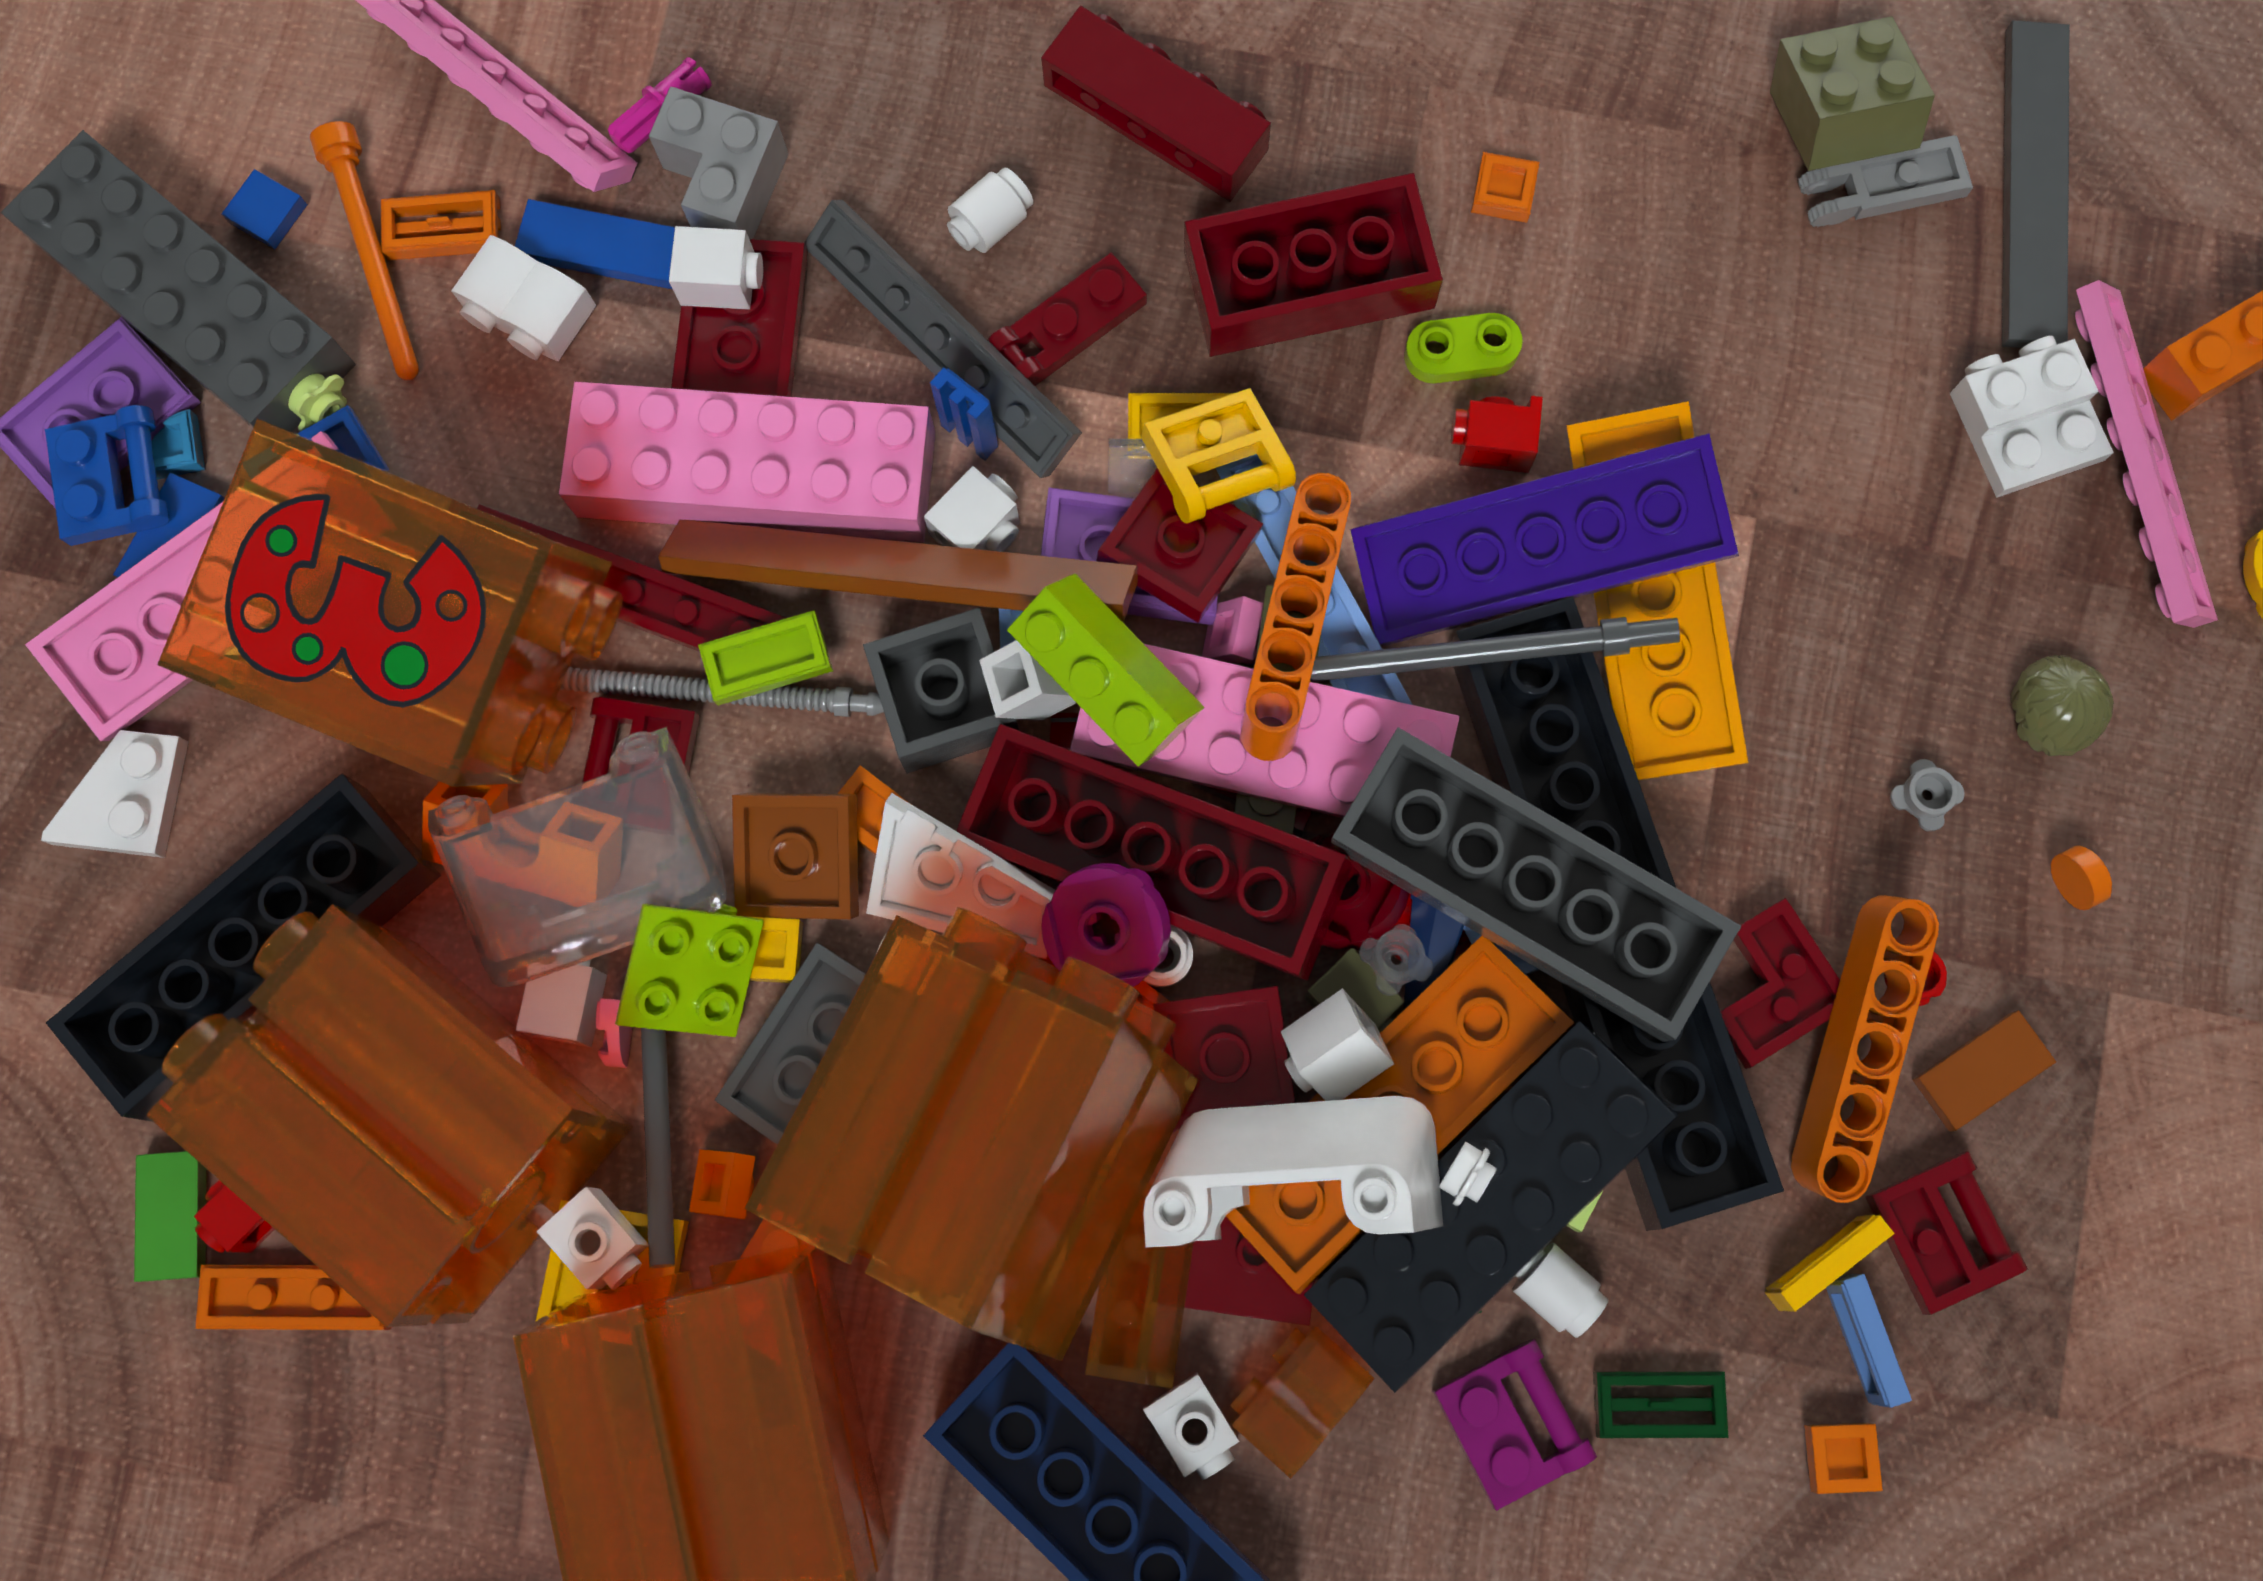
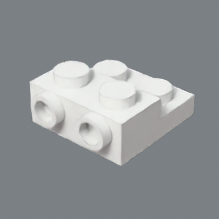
[1950,336,2114,498]

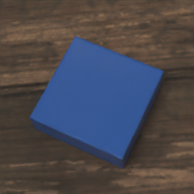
[221,169,307,250]

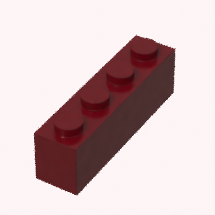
[1041,5,1271,202]

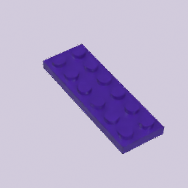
[1350,433,1739,647]

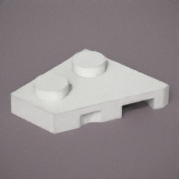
[41,730,188,858]

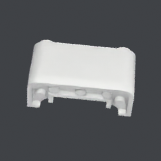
[1143,1096,1443,1248]

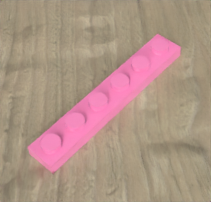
[355,0,637,192]
[2075,280,2218,628]

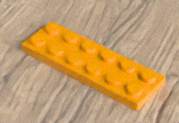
[1566,401,1749,781]

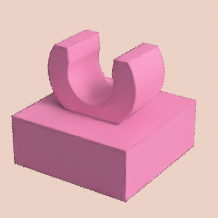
[1202,596,1264,665]

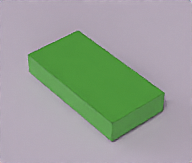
[134,1150,207,1282]

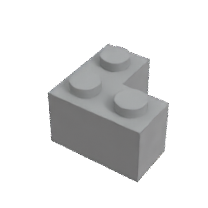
[649,86,789,239]

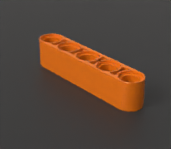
[1240,473,1351,761]
[1791,895,1939,1203]

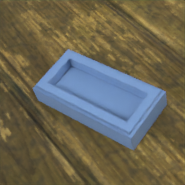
[1826,1274,1912,1408]

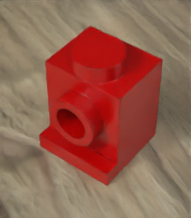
[1451,396,1543,473]
[194,1152,306,1253]

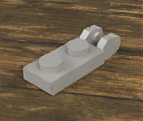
[1798,135,1973,228]

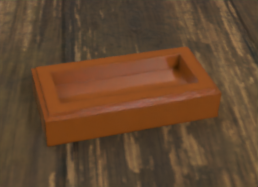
[1912,1010,2056,1132]

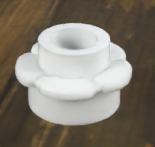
[1439,1141,1497,1206]

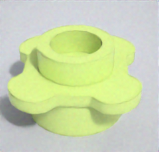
[288,373,347,432]

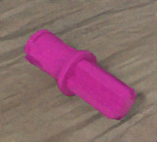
[608,57,712,153]

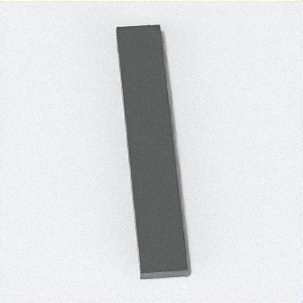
[2002,20,2070,348]
[804,200,1082,478]

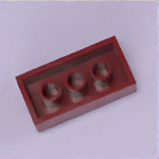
[1184,173,1443,357]

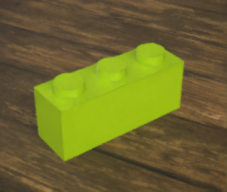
[1007,573,1205,767]

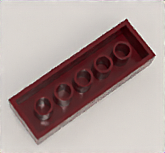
[956,724,1353,981]

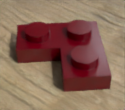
[1721,898,1840,1069]

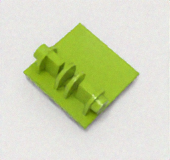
[615,903,764,1037]

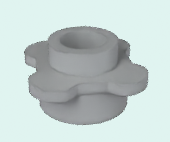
[1890,759,1965,831]

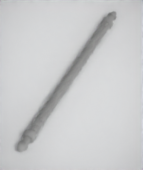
[449,659,884,717]

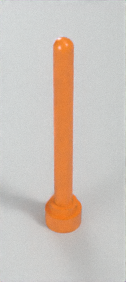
[310,121,419,380]

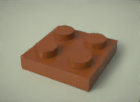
[732,793,859,920]

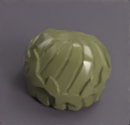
[2010,655,2114,756]

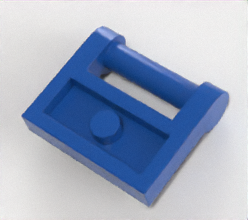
[45,405,169,546]

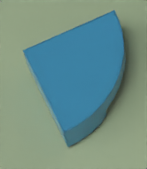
[152,409,205,480]

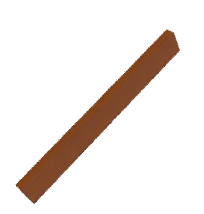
[658,519,1138,621]

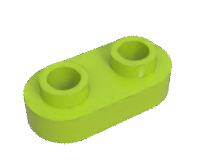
[1404,313,1523,384]

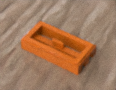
[381,190,501,261]

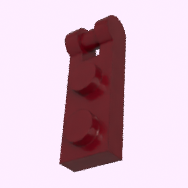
[987,252,1147,386]

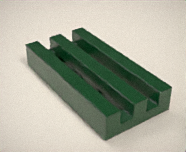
[1593,1371,1729,1438]

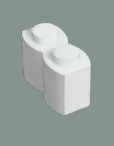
[451,235,596,361]

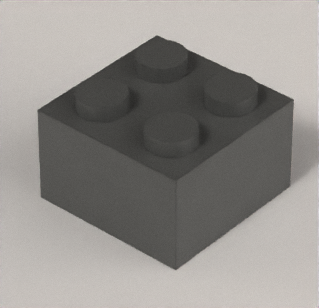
[863,607,1019,774]

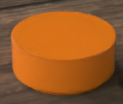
[2051,846,2112,910]

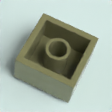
[1770,16,1935,171]

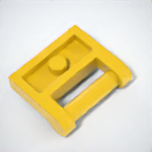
[1141,388,1296,524]

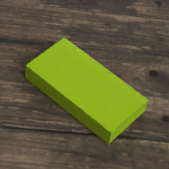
[698,610,833,706]

